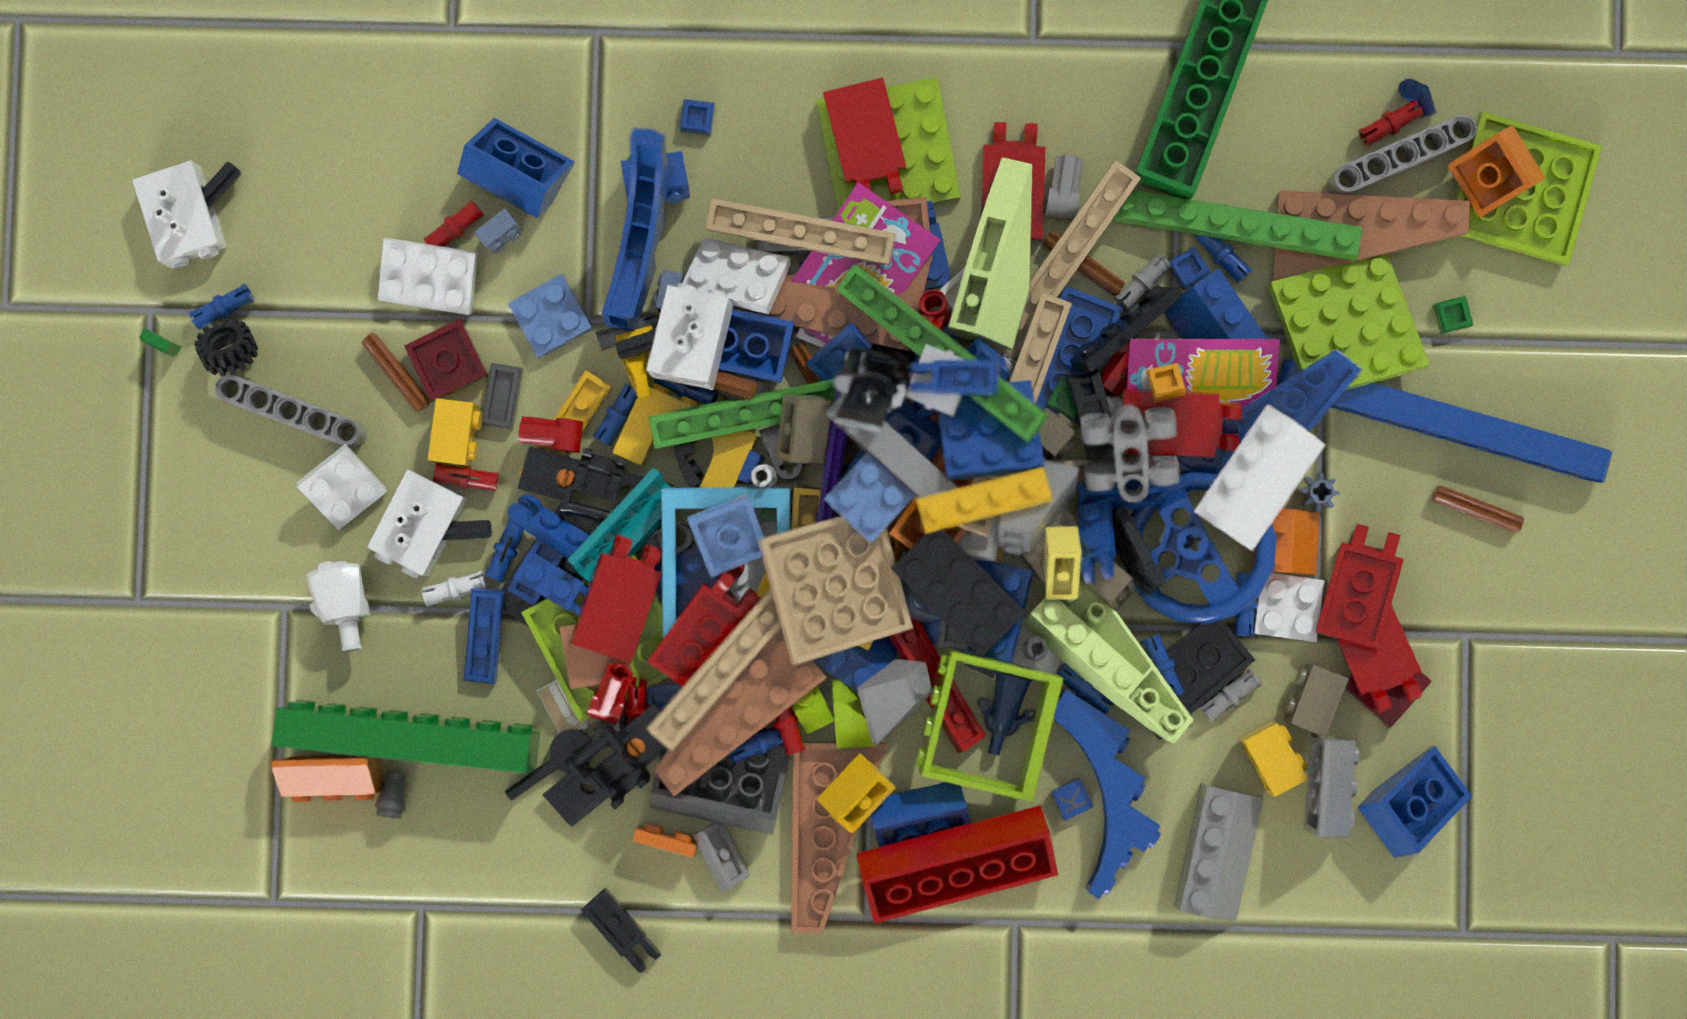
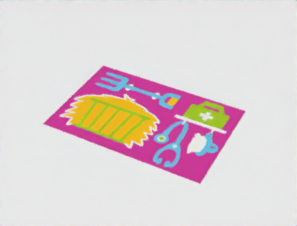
[791,182,941,344]
[1127,339,1280,419]

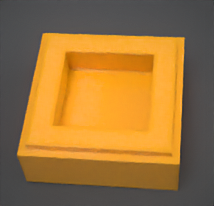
[1146,363,1186,403]

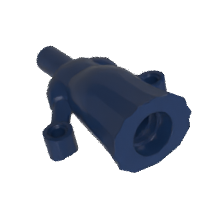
[977,671,1036,756]

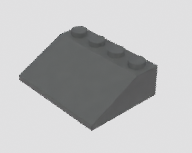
[650,728,790,835]

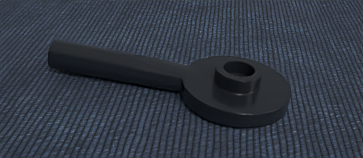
[505,729,593,801]

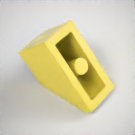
[1044,526,1081,600]

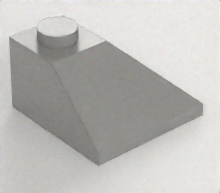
[857,658,932,745]

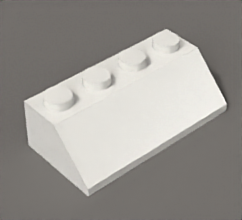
[1194,404,1325,551]

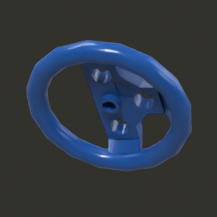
[1127,471,1277,624]

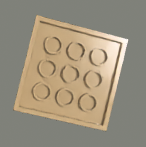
[758,516,913,665]

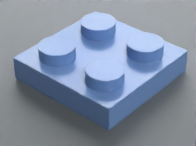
[508,274,593,359]
[823,452,915,543]
[687,493,764,577]

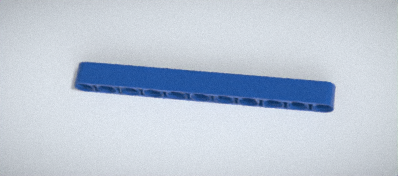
[1276,359,1613,483]

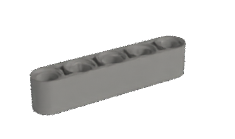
[1327,115,1477,194]
[215,374,367,448]
[825,392,958,499]

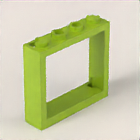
[915,648,1063,802]

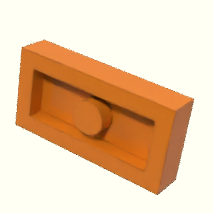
[632,822,698,858]

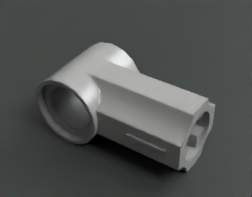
[1044,155,1083,220]

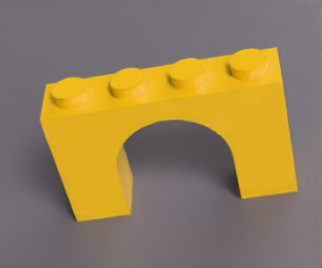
[612,383,759,487]

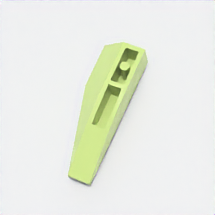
[949,157,1032,350]
[1022,579,1194,744]

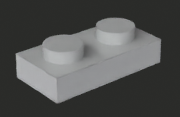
[693,822,750,892]

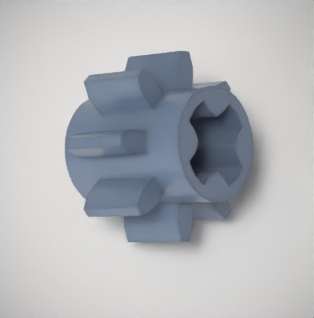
[1298,473,1340,512]

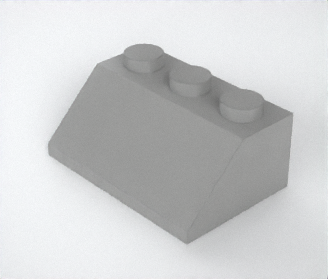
[1304,736,1359,837]

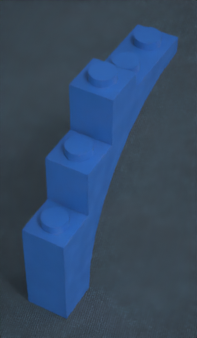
[602,127,674,331]
[1053,688,1161,899]

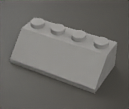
[1174,783,1263,921]

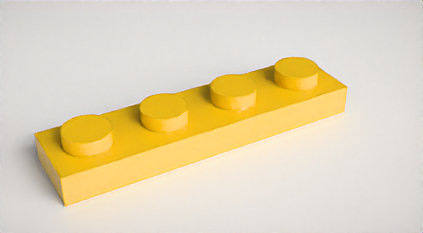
[917,467,1052,533]

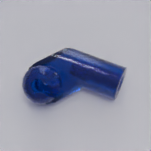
[1398,78,1437,118]

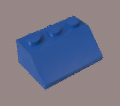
[457,117,574,218]
[1164,268,1268,339]
[718,309,795,383]
[813,636,898,693]
[871,782,970,848]

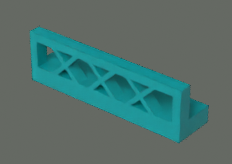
[567,467,672,584]

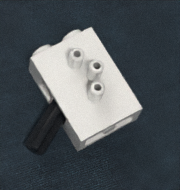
[132,160,241,269]
[616,283,734,390]
[367,469,492,579]

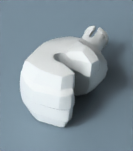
[306,561,370,652]

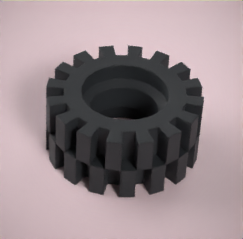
[194,318,258,376]

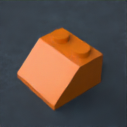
[1447,125,1546,218]
[1253,508,1320,575]

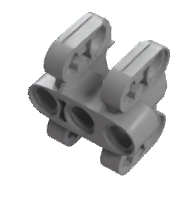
[1080,405,1180,502]

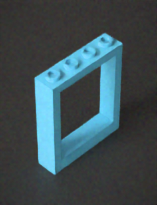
[661,487,790,638]

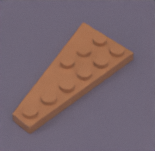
[1272,191,1470,281]
[733,260,931,352]
[654,627,826,796]
[791,742,887,933]

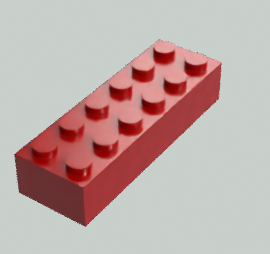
[856,805,1059,924]

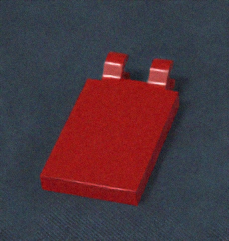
[823,77,906,195]
[981,122,1046,241]
[1122,388,1242,457]
[1316,524,1404,650]
[570,534,662,663]
[647,571,761,687]
[1336,605,1423,713]

